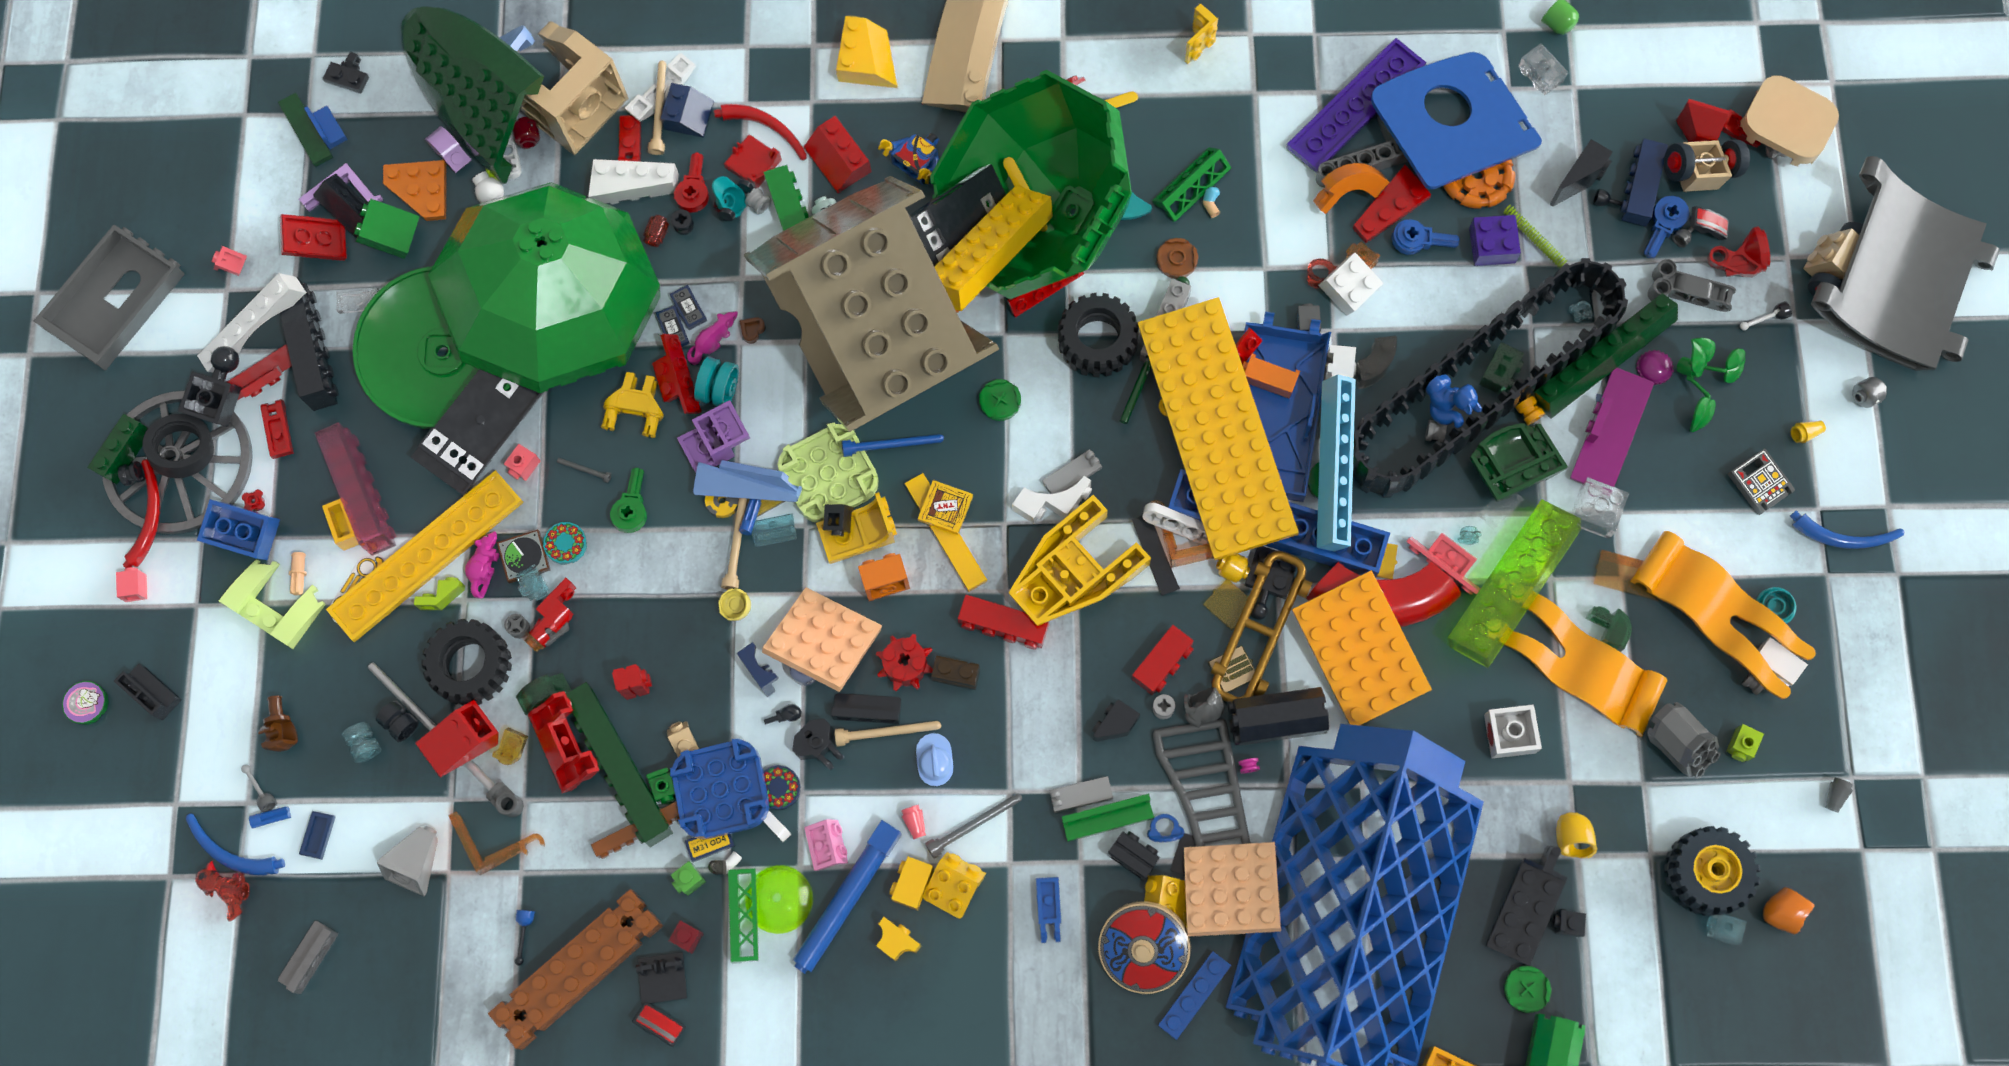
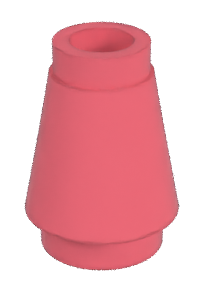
[901,805,926,839]

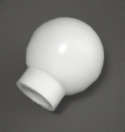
[472,171,504,203]

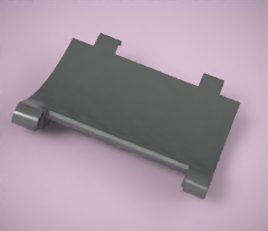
[1811,156,2000,371]

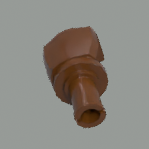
[258,695,298,752]

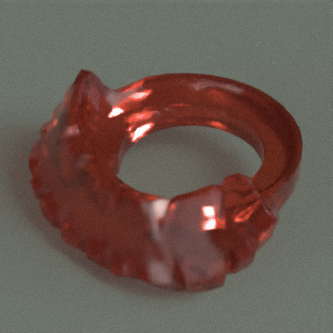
[1307,258,1338,288]

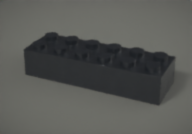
[280,277,339,411]

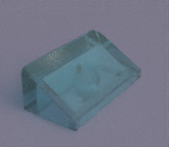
[752,513,797,547]

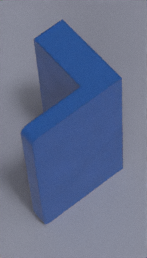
[304,105,348,149]

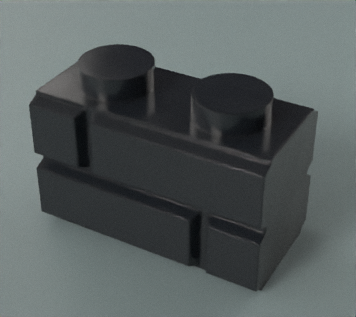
[1107,831,1160,881]

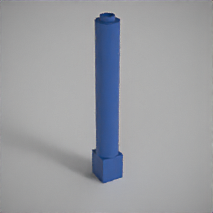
[793,820,902,974]

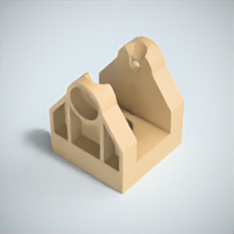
[520,21,629,156]

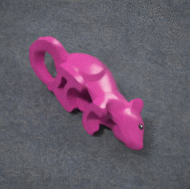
[687,311,738,365]
[465,531,499,599]

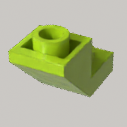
[414,577,465,610]

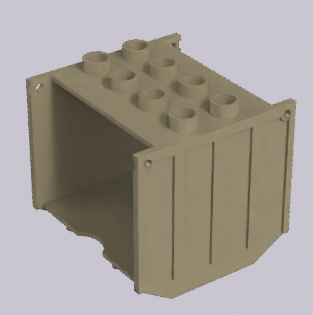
[743,176,999,432]

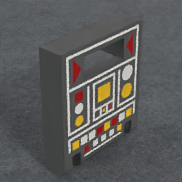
[1727,448,1795,515]

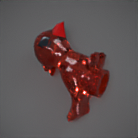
[195,861,250,922]

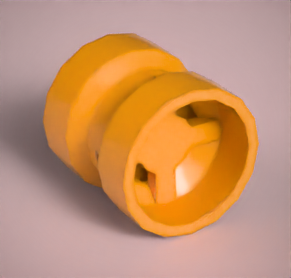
[1515,396,1546,425]

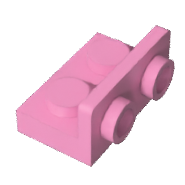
[804,819,848,871]

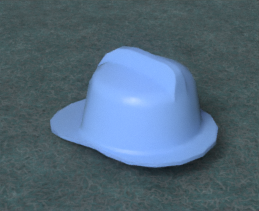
[916,733,953,786]

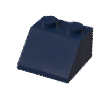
[660,83,714,138]

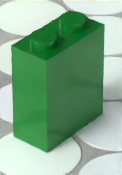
[354,199,420,259]

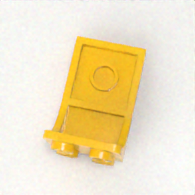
[816,492,897,564]

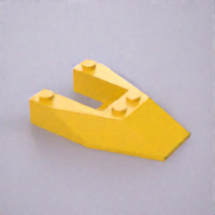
[1009,495,1151,626]

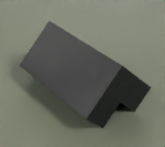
[114,664,182,720]

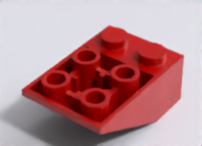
[416,700,499,777]

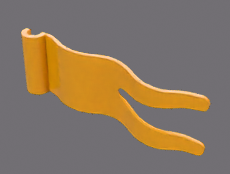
[1630,531,1816,699]
[1480,581,1668,737]

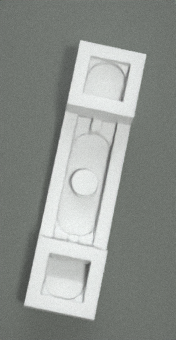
[625,53,695,122]

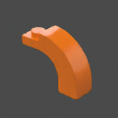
[1313,163,1389,214]

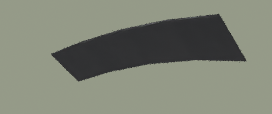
[1132,515,1180,596]

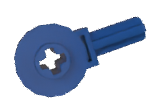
[1644,196,1690,258]
[1391,219,1459,255]

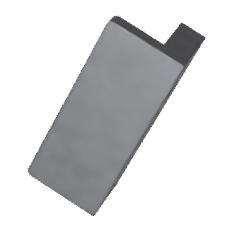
[278,921,338,994]

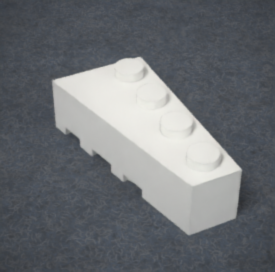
[588,159,679,204]
[1319,345,1356,440]

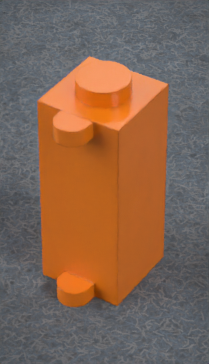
[1243,353,1300,399]

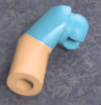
[1202,187,1220,218]

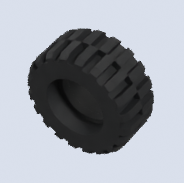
[1058,293,1139,378]
[421,619,512,706]

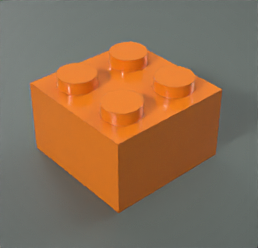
[858,553,910,601]

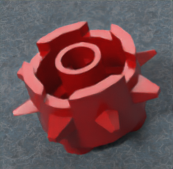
[876,634,933,691]

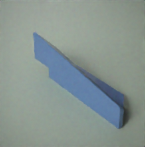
[693,460,802,502]

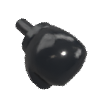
[764,704,802,725]

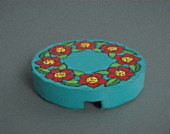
[543,522,587,565]

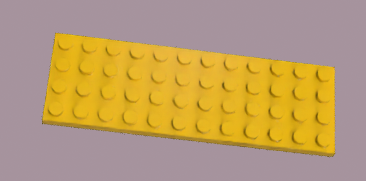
[1137,297,1299,560]

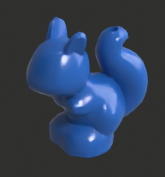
[1426,374,1482,428]

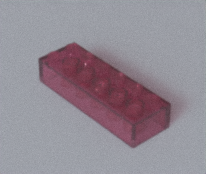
[315,422,396,556]

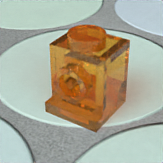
[1346,241,1381,270]

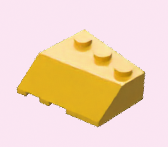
[836,16,898,88]

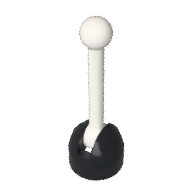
[1740,301,1792,330]

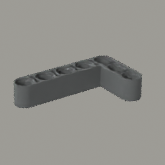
[1316,115,1408,187]

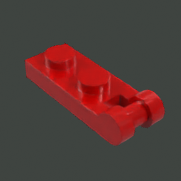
[618,115,641,162]
[260,399,294,459]

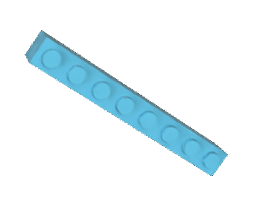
[1317,375,1355,552]

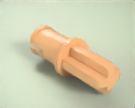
[288,552,307,596]

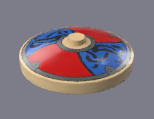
[1098,901,1191,994]

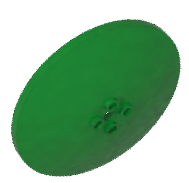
[353,266,511,429]

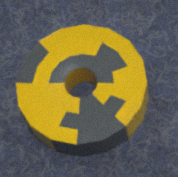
[705,496,739,518]

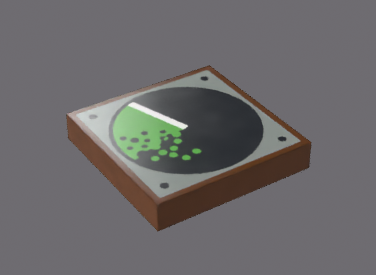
[497,529,551,584]

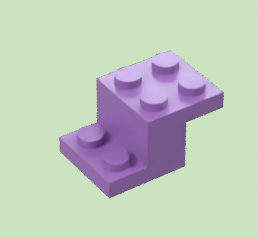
[677,400,750,473]

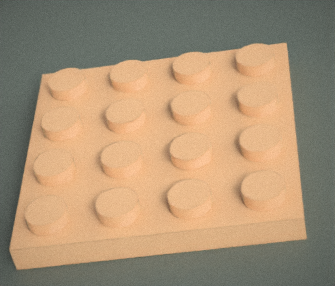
[762,587,882,692]
[1184,842,1281,936]

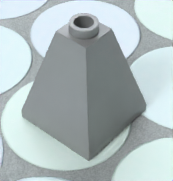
[377,826,438,897]

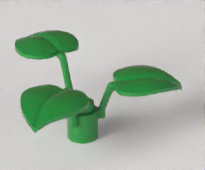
[1677,338,1746,432]

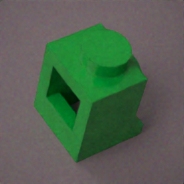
[646,767,676,804]

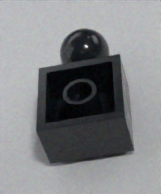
[178,346,242,427]

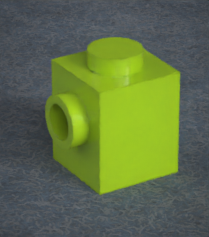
[1726,724,1764,762]

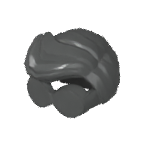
[1184,687,1225,728]

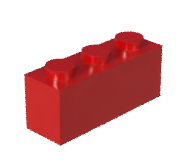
[1131,625,1194,695]

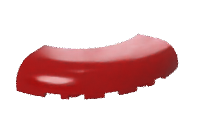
[1306,561,1461,627]

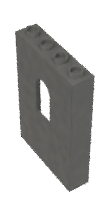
[33,225,185,371]

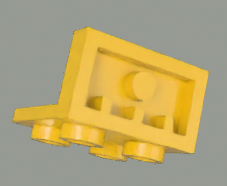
[1185,3,1218,64]

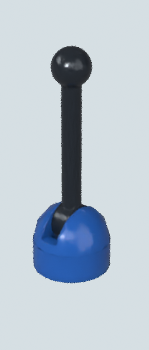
[514,910,535,966]

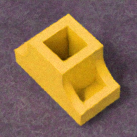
[876,917,921,961]

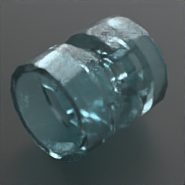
[342,722,382,763]

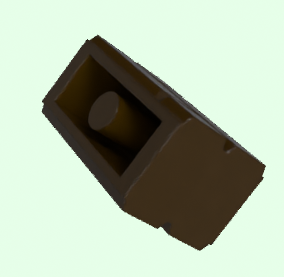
[931,655,980,690]

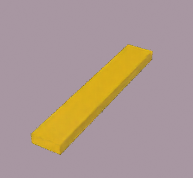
[905,473,987,592]

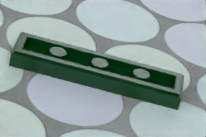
[278,92,334,167]

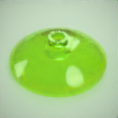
[745,865,813,934]

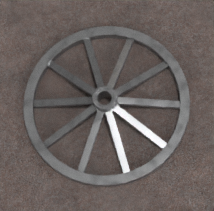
[103,391,252,534]

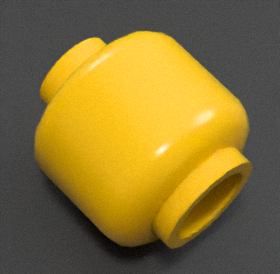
[1216,553,1250,583]

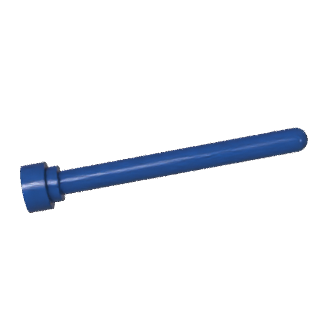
[842,434,944,457]

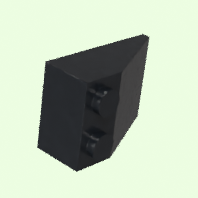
[1549,139,1613,206]

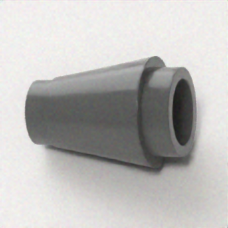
[1825,777,1853,813]

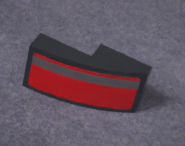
[1690,206,1729,240]
[632,1002,686,1047]

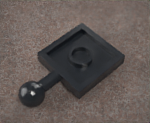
[1244,546,1296,620]

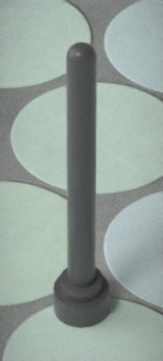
[925,794,1022,858]

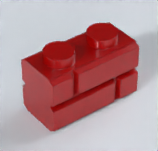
[612,664,652,700]

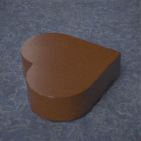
[740,317,765,344]

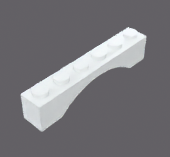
[197,273,306,372]

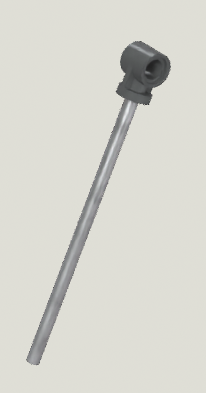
[368,662,524,818]

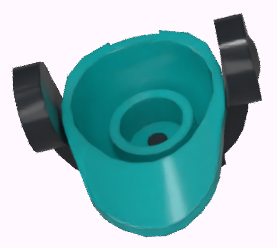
[712,176,754,221]

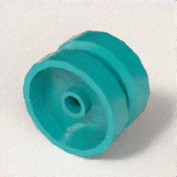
[694,356,739,407]

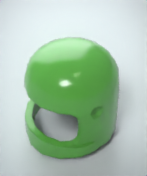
[1541,0,1579,35]

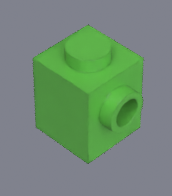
[671,861,706,896]

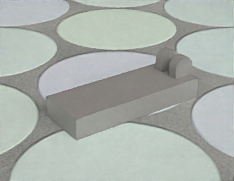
[1042,449,1102,494]
[1049,776,1113,813]

